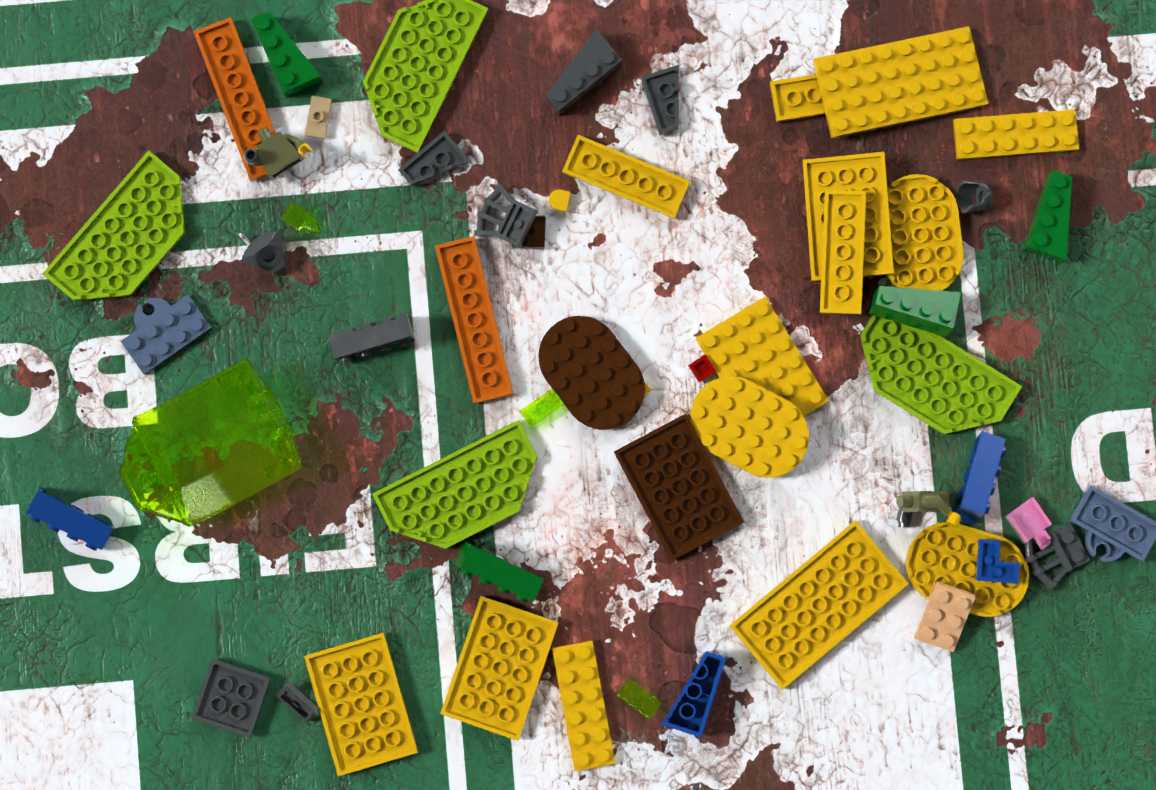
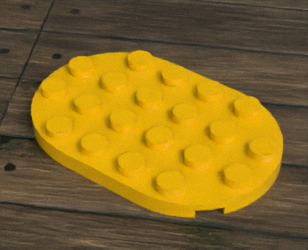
[886,174,964,291]
[690,376,810,478]
[906,522,1029,617]

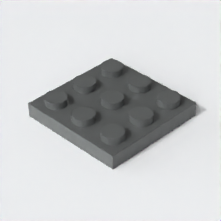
[192,658,271,738]

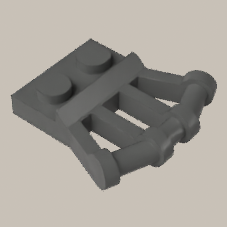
[474,183,538,248]
[1022,524,1090,591]

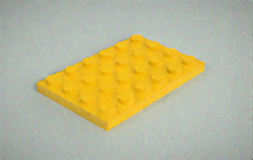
[803,152,894,282]
[695,297,829,416]
[440,596,559,741]
[304,632,418,776]

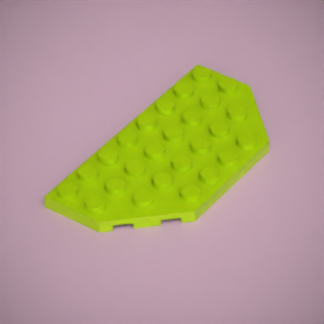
[363,0,489,153]
[42,150,185,301]
[860,315,1022,434]
[372,420,537,549]

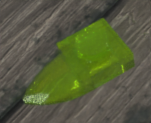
[280,201,321,234]

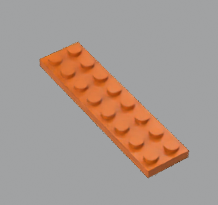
[193,17,276,182]
[435,236,513,404]

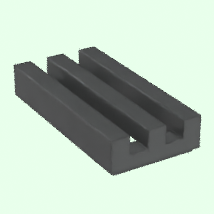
[276,681,319,723]

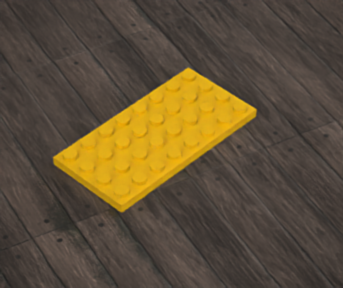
[813,26,988,139]
[729,520,908,690]

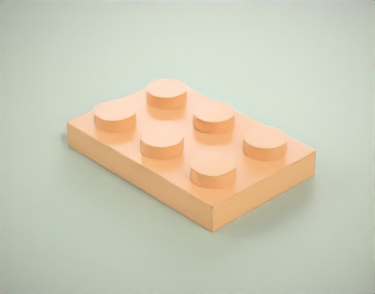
[914,581,976,652]

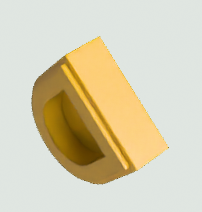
[549,190,571,213]

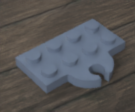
[121,295,212,375]
[1069,485,1156,562]

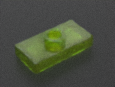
[519,388,565,428]
[616,678,662,719]

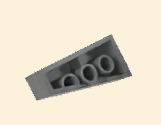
[546,29,622,115]
[328,312,415,363]

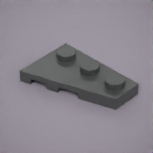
[640,65,679,136]
[398,131,471,186]

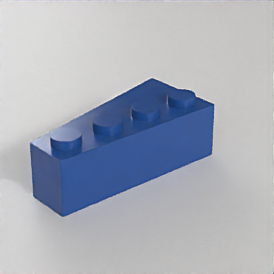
[952,431,1006,524]
[26,488,114,551]
[661,651,727,738]

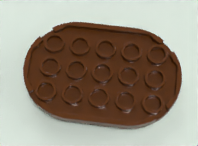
[538,316,645,430]

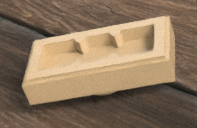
[304,96,332,140]

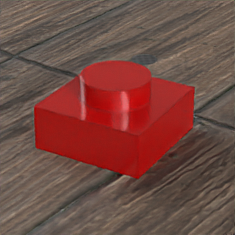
[688,354,716,383]

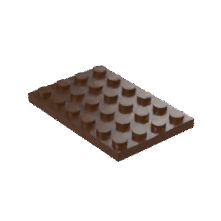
[614,414,744,561]

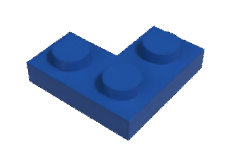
[975,539,1020,584]

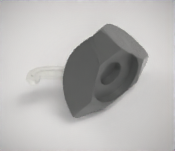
[239,231,288,276]

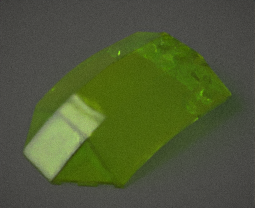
[119,358,303,527]

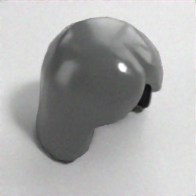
[956,181,993,214]

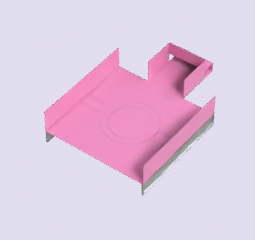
[1005,497,1052,550]

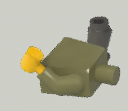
[244,127,314,180]
[896,491,961,527]

